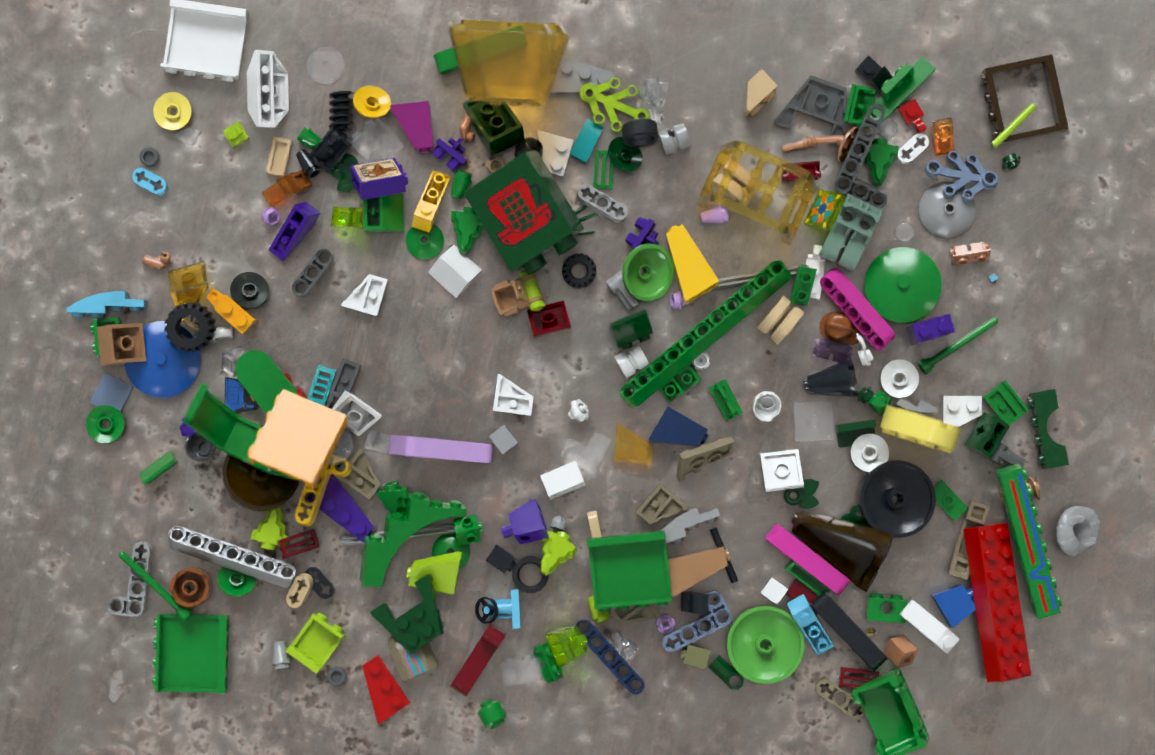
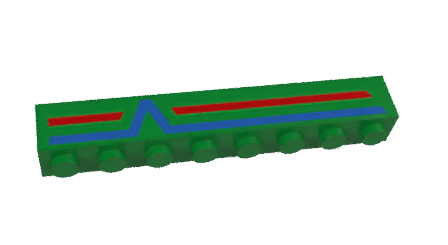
[995,464,1062,619]

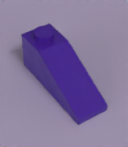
[268,201,320,261]

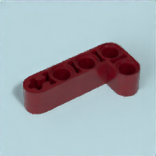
[450,623,507,697]

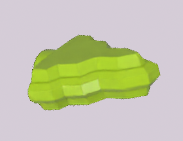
[250,506,289,550]
[541,531,577,576]

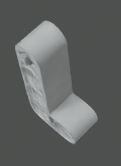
[107,541,153,617]

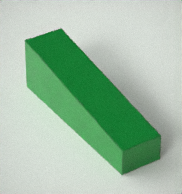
[784,559,831,595]

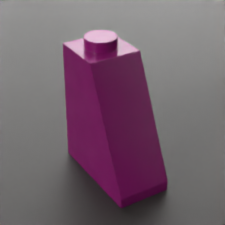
[390,101,435,154]

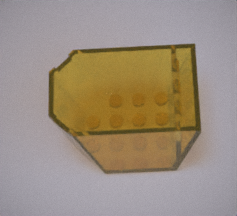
[447,19,569,107]

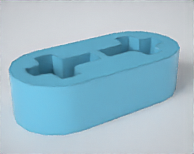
[132,168,168,195]

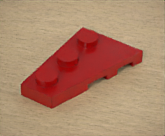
[362,655,411,725]

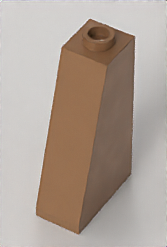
[668,546,731,597]

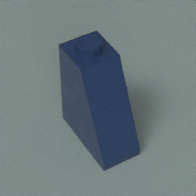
[648,406,709,446]

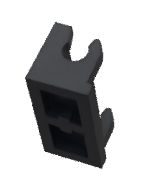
[309,126,353,174]

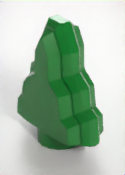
[860,138,899,185]
[451,207,484,254]
[377,481,409,515]

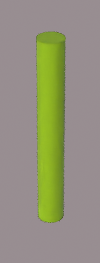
[991,103,1036,148]

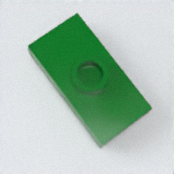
[934,480,968,521]

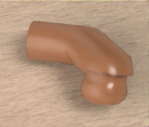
[460,113,475,142]
[142,252,171,270]

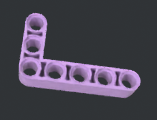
[389,435,493,463]

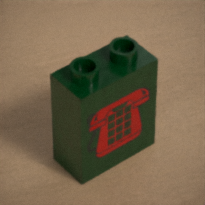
[464,150,584,275]

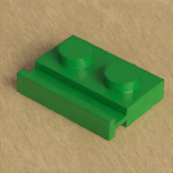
[982,380,1029,426]

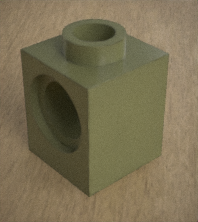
[680,644,710,669]

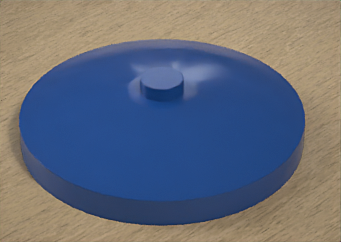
[124,321,202,398]

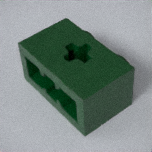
[965,412,1010,459]

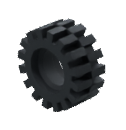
[562,253,596,289]

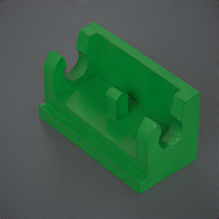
[844,84,877,129]

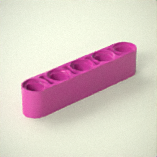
[820,268,895,350]
[765,523,851,596]

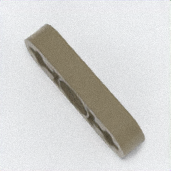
[815,679,865,719]

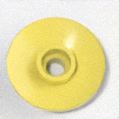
[153,92,192,130]

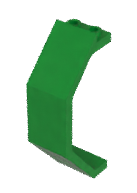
[183,383,301,481]

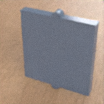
[89,373,133,412]

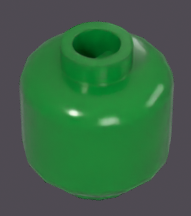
[478,699,506,729]

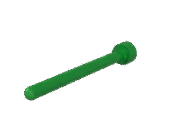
[917,317,998,375]
[119,551,193,622]

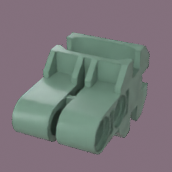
[818,194,883,271]

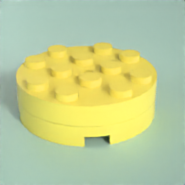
[880,405,961,454]

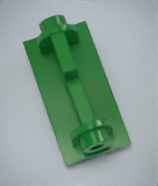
[790,264,817,306]
[709,379,743,421]
[533,641,563,683]

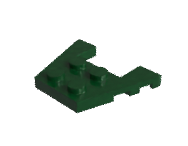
[370,574,444,653]

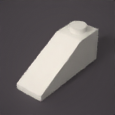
[900,599,959,654]

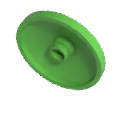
[727,606,805,684]

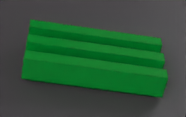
[593,150,614,190]

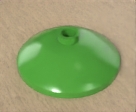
[622,244,674,301]

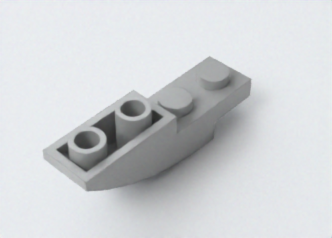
[660,507,720,545]

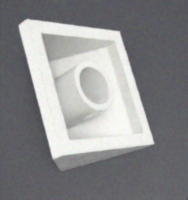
[428,245,482,298]
[332,390,382,436]

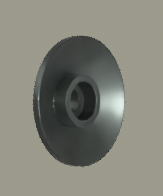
[230,272,269,309]

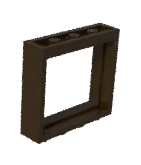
[981,54,1069,145]

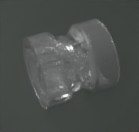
[877,119,898,141]

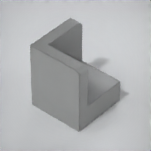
[489,425,518,455]

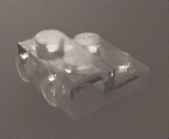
[350,118,404,162]

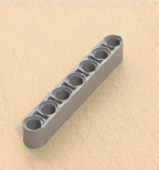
[168,526,296,588]

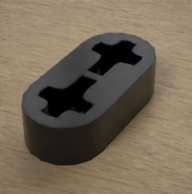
[305,567,335,599]

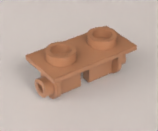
[949,242,991,266]

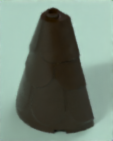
[791,511,894,592]

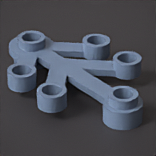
[925,150,999,202]

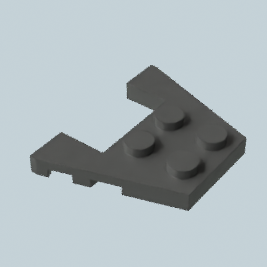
[774,75,847,147]

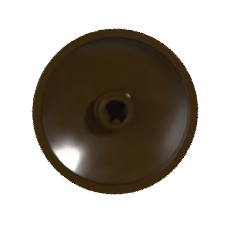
[222,454,299,512]

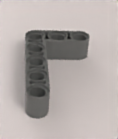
[835,103,888,209]

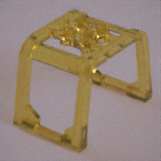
[696,141,816,245]

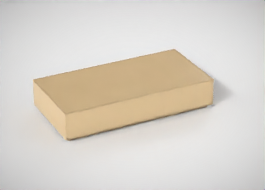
[265,136,293,178]

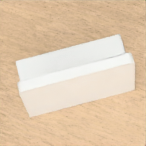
[541,461,586,500]

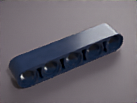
[575,618,645,695]

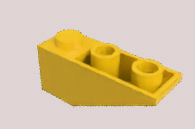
[411,170,451,233]

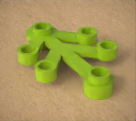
[580,77,649,132]

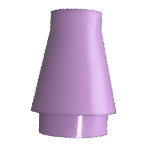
[701,205,730,224]

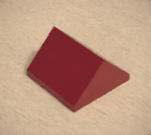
[527,300,571,339]

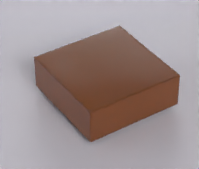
[286,170,312,194]

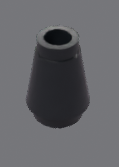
[296,149,322,178]

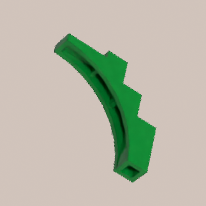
[359,491,467,587]

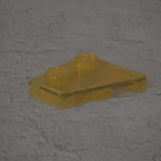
[613,424,653,465]

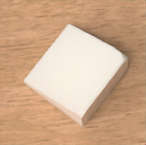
[761,577,788,604]

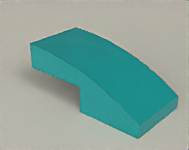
[569,119,604,164]

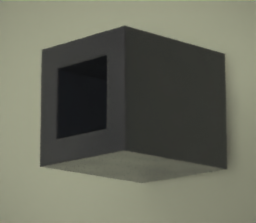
[485,544,516,574]

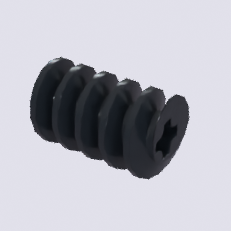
[329,91,354,132]

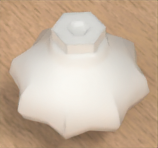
[568,399,589,422]

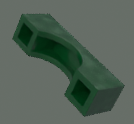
[1027,389,1069,469]

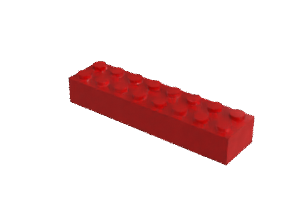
[963,522,1032,682]

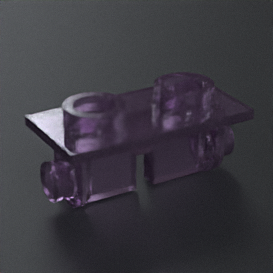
[812,338,853,362]

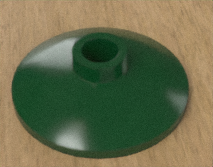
[608,137,643,172]

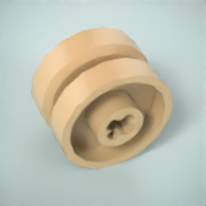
[713,160,762,208]
[757,295,804,345]

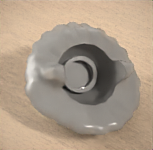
[1056,506,1100,556]

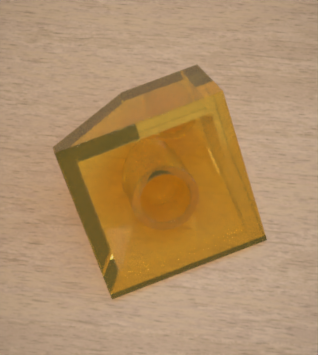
[168,261,209,307]

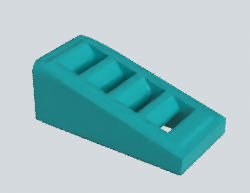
[307,365,337,407]

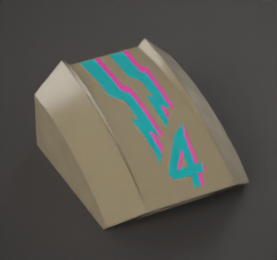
[388,635,439,681]

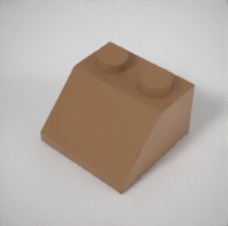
[97,323,146,366]

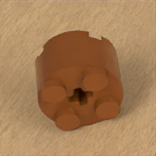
[170,567,213,607]

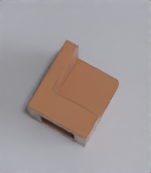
[884,635,918,668]

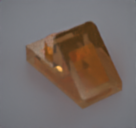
[930,117,954,156]
[262,172,296,208]

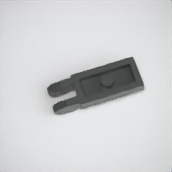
[326,358,361,408]

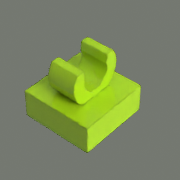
[223,121,250,148]

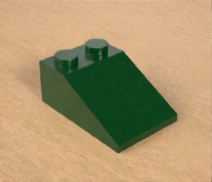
[462,87,525,156]
[609,309,653,350]

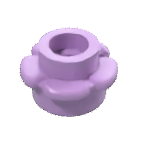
[262,207,280,225]
[670,291,685,310]
[656,614,675,633]

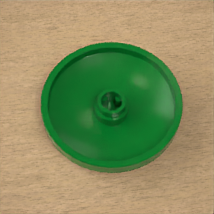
[864,247,942,324]

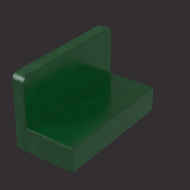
[835,419,876,448]

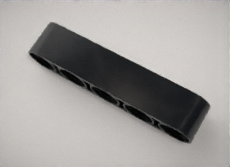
[810,591,888,672]

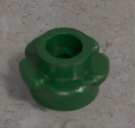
[858,387,874,404]

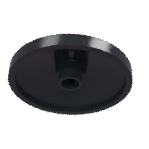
[859,460,936,538]

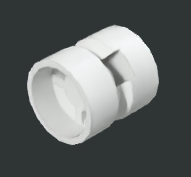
[614,344,649,378]

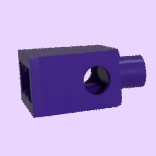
[501,499,549,544]

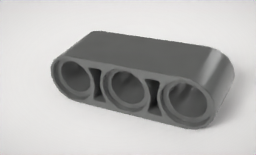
[292,249,334,298]

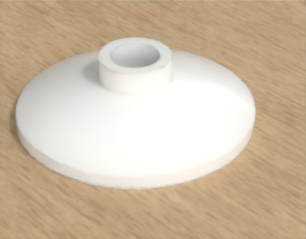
[880,359,919,398]
[850,434,889,472]

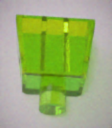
[545,626,588,668]

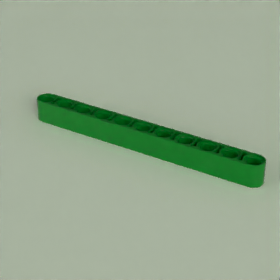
[620,260,791,407]

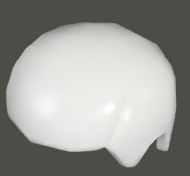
[752,391,782,422]

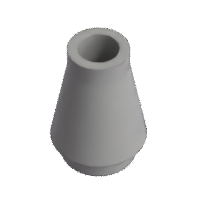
[272,641,291,670]

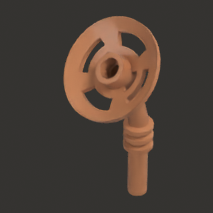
[782,127,859,162]

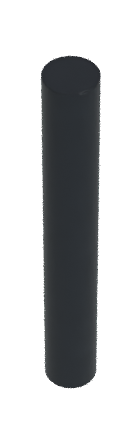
[710,527,739,584]

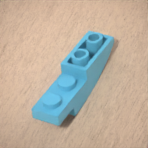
[66,291,147,318]

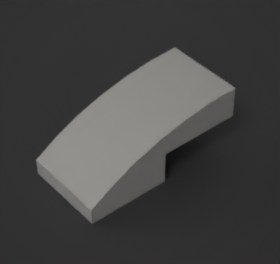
[894,398,938,413]

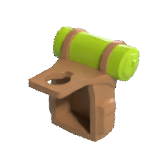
[491,270,545,317]

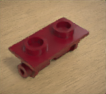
[781,161,821,183]

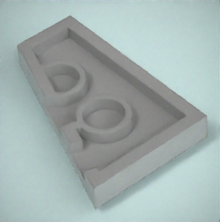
[549,56,615,94]

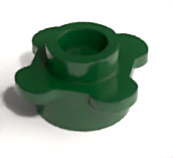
[1002,153,1021,170]

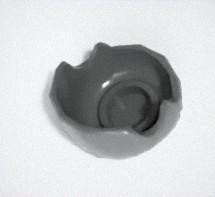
[184,434,216,462]

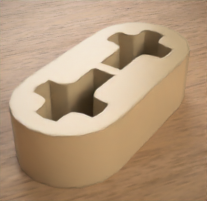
[587,511,602,538]
[286,573,313,608]

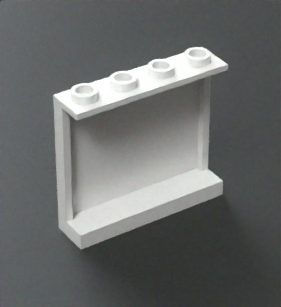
[160,0,249,82]

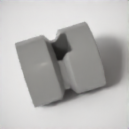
[658,123,691,155]

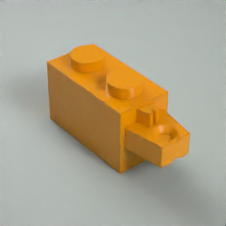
[206,289,258,335]

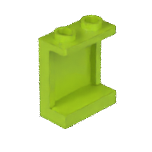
[286,612,346,674]

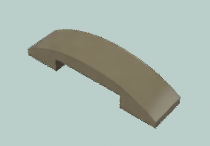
[948,501,990,580]

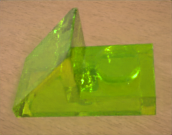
[331,207,363,229]

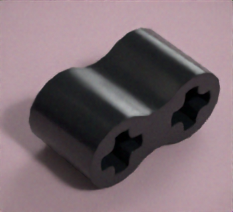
[681,592,708,614]

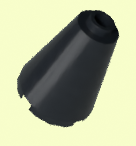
[804,359,858,397]

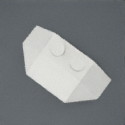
[247,50,289,128]

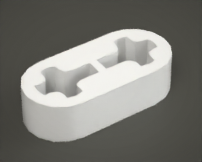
[897,133,929,164]

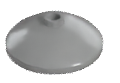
[918,181,976,239]

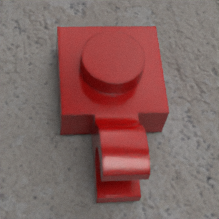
[898,99,927,133]

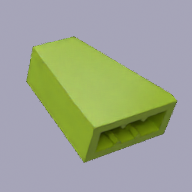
[406,551,462,595]

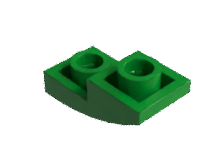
[659,364,702,403]

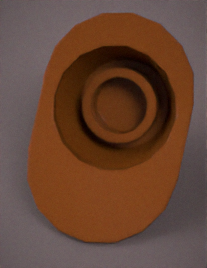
[820,312,864,345]

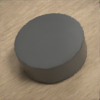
[139,147,160,167]
[327,666,347,686]

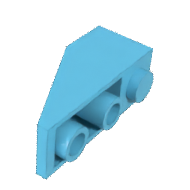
[787,594,834,655]

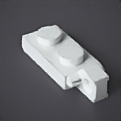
[805,245,826,300]

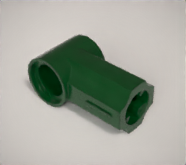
[708,655,744,690]

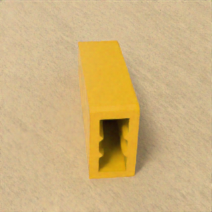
[666,224,719,305]

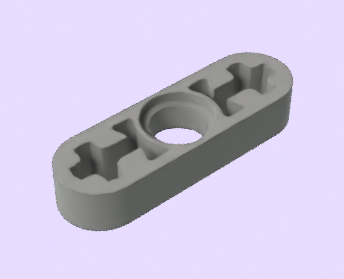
[577,184,628,223]

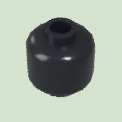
[514,137,543,158]

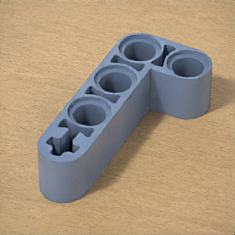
[662,591,732,652]

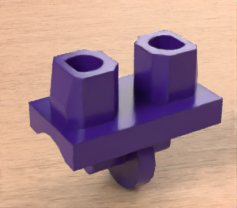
[432,138,467,171]
[625,217,659,249]

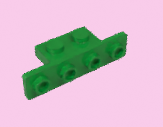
[872,57,935,122]

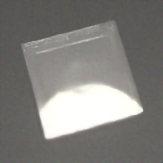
[793,401,834,442]

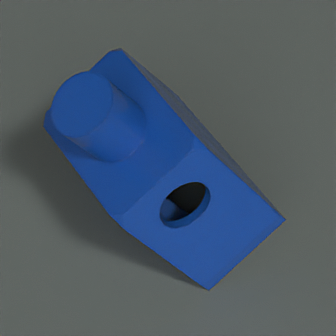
[931,584,975,628]

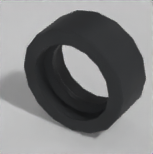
[621,119,659,147]
[512,557,549,593]

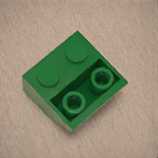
[363,193,404,232]

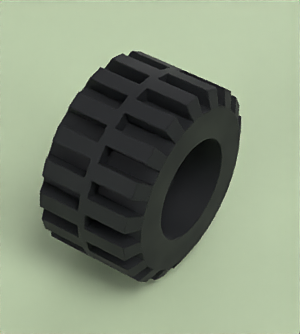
[164,302,216,352]

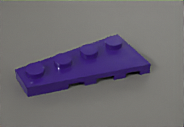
[307,474,375,542]

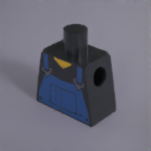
[224,377,258,413]

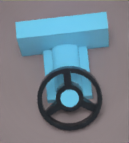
[475,589,521,629]

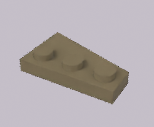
[676,436,735,482]

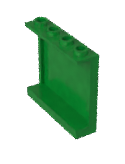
[587,530,672,612]
[152,614,230,694]

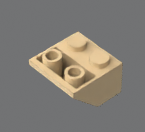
[744,69,778,118]

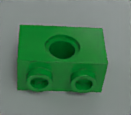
[865,593,908,624]

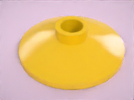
[353,86,391,118]

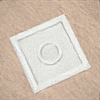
[760,449,804,492]

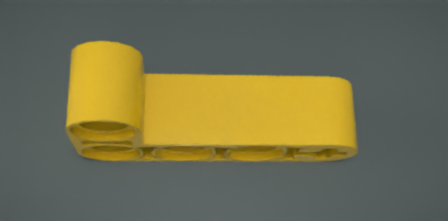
[295,454,352,527]

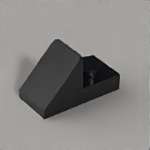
[855,55,893,94]

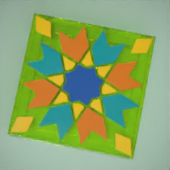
[804,189,846,231]

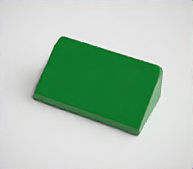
[140,451,178,485]

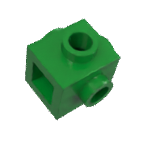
[453,515,484,546]

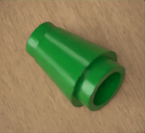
[296,127,322,150]
[450,170,472,199]

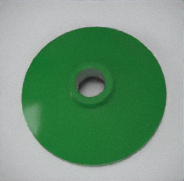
[406,224,444,260]
[86,405,125,443]
[432,533,470,569]
[217,567,256,597]

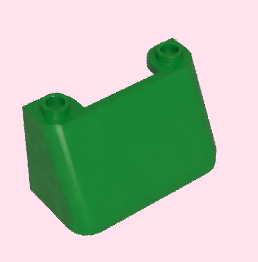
[851,668,929,755]

